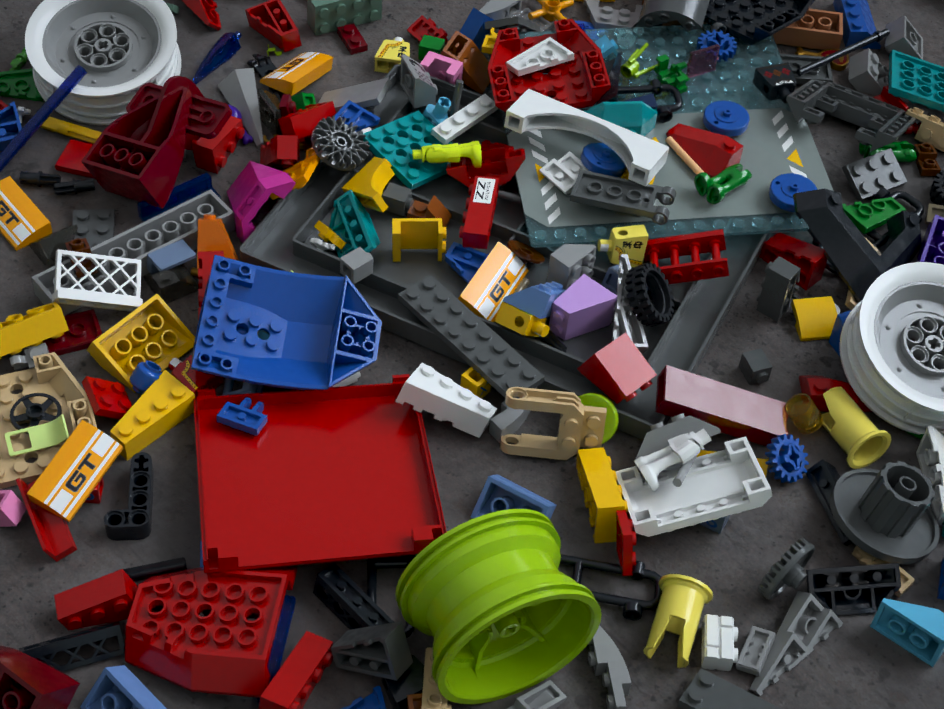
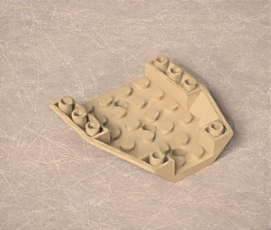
[0,352,97,489]

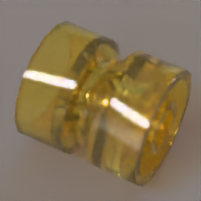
[785,393,823,434]

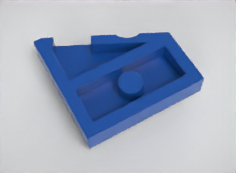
[334,100,380,132]
[445,242,488,284]

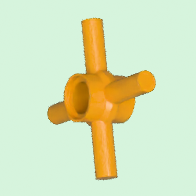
[528,0,574,21]

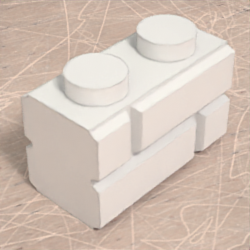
[701,614,738,672]

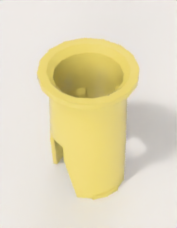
[814,387,892,469]
[643,574,713,668]

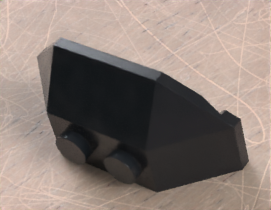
[806,563,901,616]

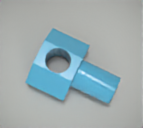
[423,97,451,126]

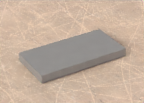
[318,78,391,113]

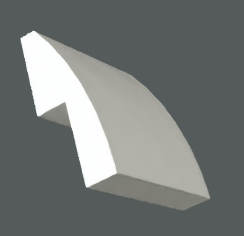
[539,151,591,195]

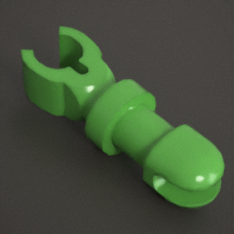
[9,47,28,71]

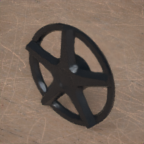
[10,393,62,434]

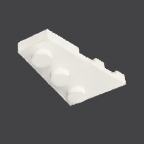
[506,37,575,77]

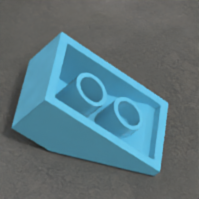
[870,598,944,667]

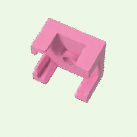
[420,51,463,85]

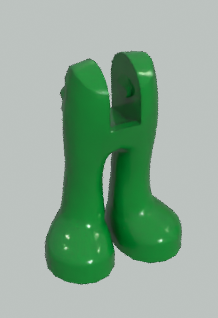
[859,141,917,162]
[694,163,752,204]

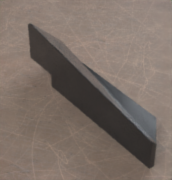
[596,51,622,105]

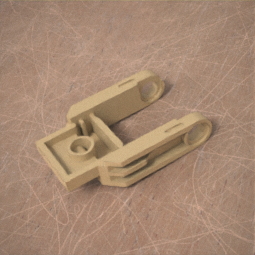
[500,387,607,460]

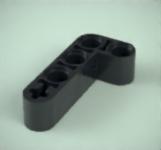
[104,452,154,541]

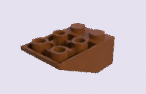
[440,30,490,94]

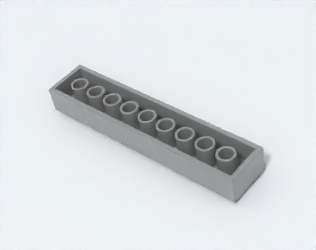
[32,189,235,316]

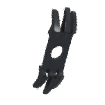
[247,54,295,101]

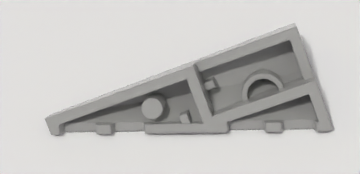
[218,68,264,149]
[612,254,648,355]
[749,591,843,696]

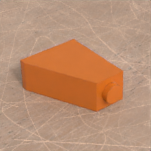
[197,214,239,269]

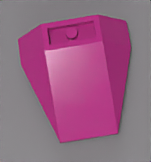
[227,161,296,243]

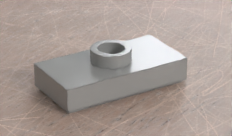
[736,626,776,676]

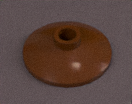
[507,240,545,265]

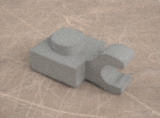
[9,343,49,371]

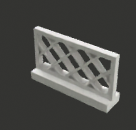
[52,249,143,312]

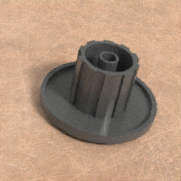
[830,461,939,564]

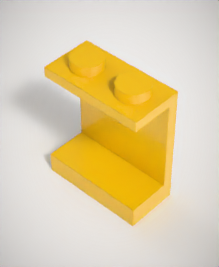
[392,218,446,262]

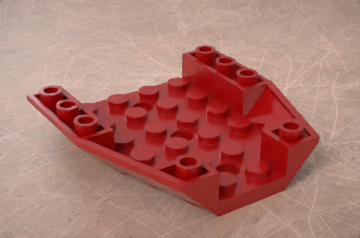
[488,18,611,112]
[125,566,297,698]

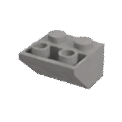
[848,48,889,95]
[547,244,597,290]

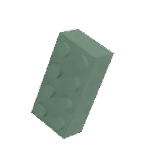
[307,0,382,36]

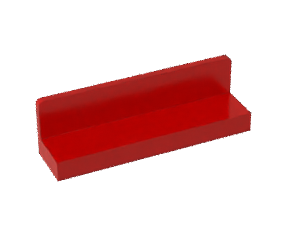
[16,478,77,562]

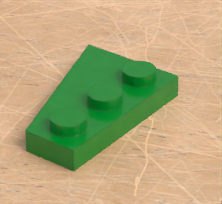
[0,68,43,102]
[842,197,906,234]

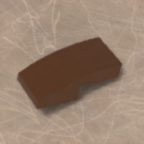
[914,143,941,176]
[65,238,98,278]

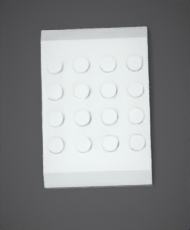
[616,436,772,537]

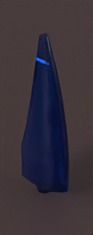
[192,31,242,84]

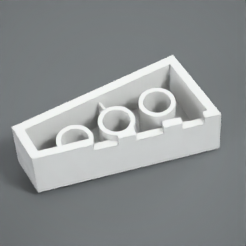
[395,363,497,438]

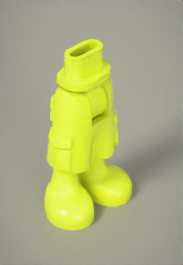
[412,141,482,168]

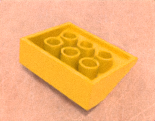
[87,294,195,393]

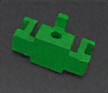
[654,54,689,93]

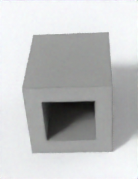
[340,247,374,284]

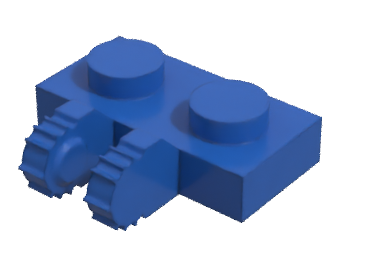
[216,397,267,436]

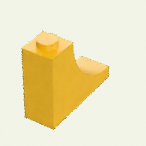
[342,157,395,213]

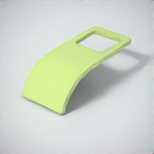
[5,414,69,457]

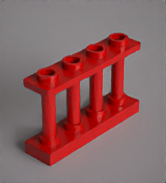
[644,229,729,284]

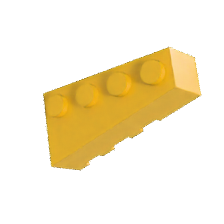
[0,302,69,359]
[110,370,195,461]
[576,447,628,543]

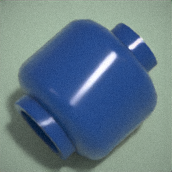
[129,360,162,394]

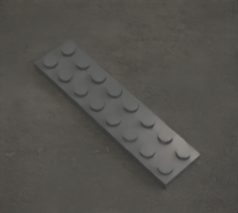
[398,275,545,399]

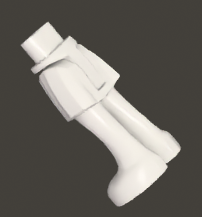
[634,428,712,491]

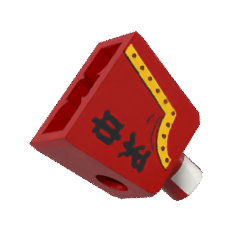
[168,355,223,399]

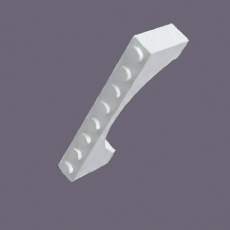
[504,89,669,186]

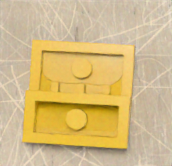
[791,296,838,341]

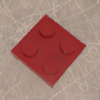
[82,376,132,419]
[616,510,636,576]

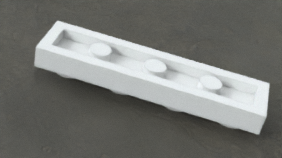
[431,94,498,145]

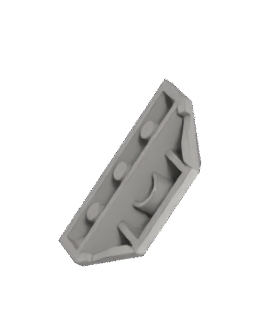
[635,413,721,465]

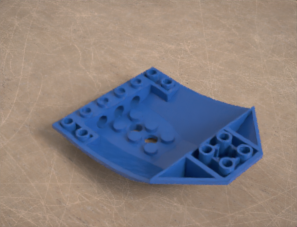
[191,255,382,390]

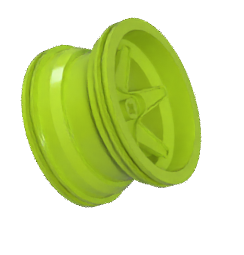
[395,509,602,704]

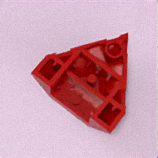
[446,140,526,187]

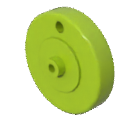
[578,393,619,444]

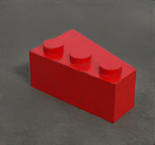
[245,0,302,52]
[278,101,336,143]
[191,116,245,174]
[260,135,300,170]
[760,232,827,290]
[54,569,138,631]

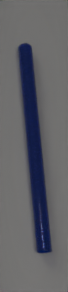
[0,65,87,172]

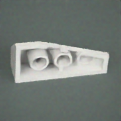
[916,426,944,525]

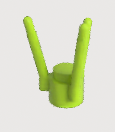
[620,43,657,79]

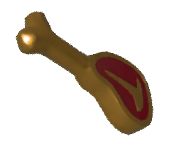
[794,47,849,71]

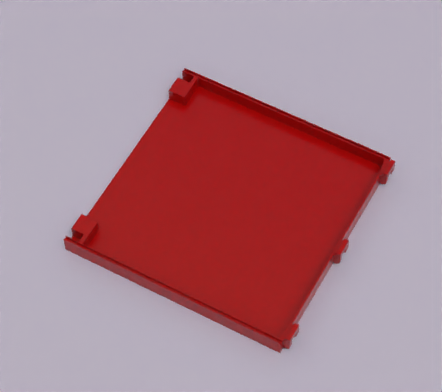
[193,374,447,573]

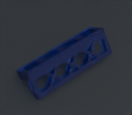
[137,173,221,222]

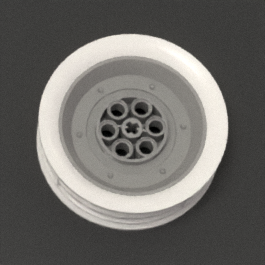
[25,0,181,125]
[840,262,944,436]

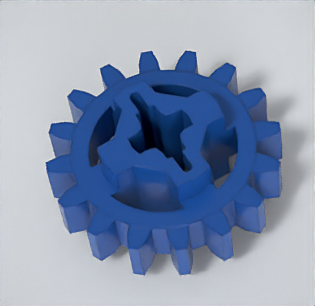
[696,30,737,62]
[765,434,809,483]

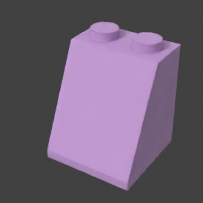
[549,274,618,340]

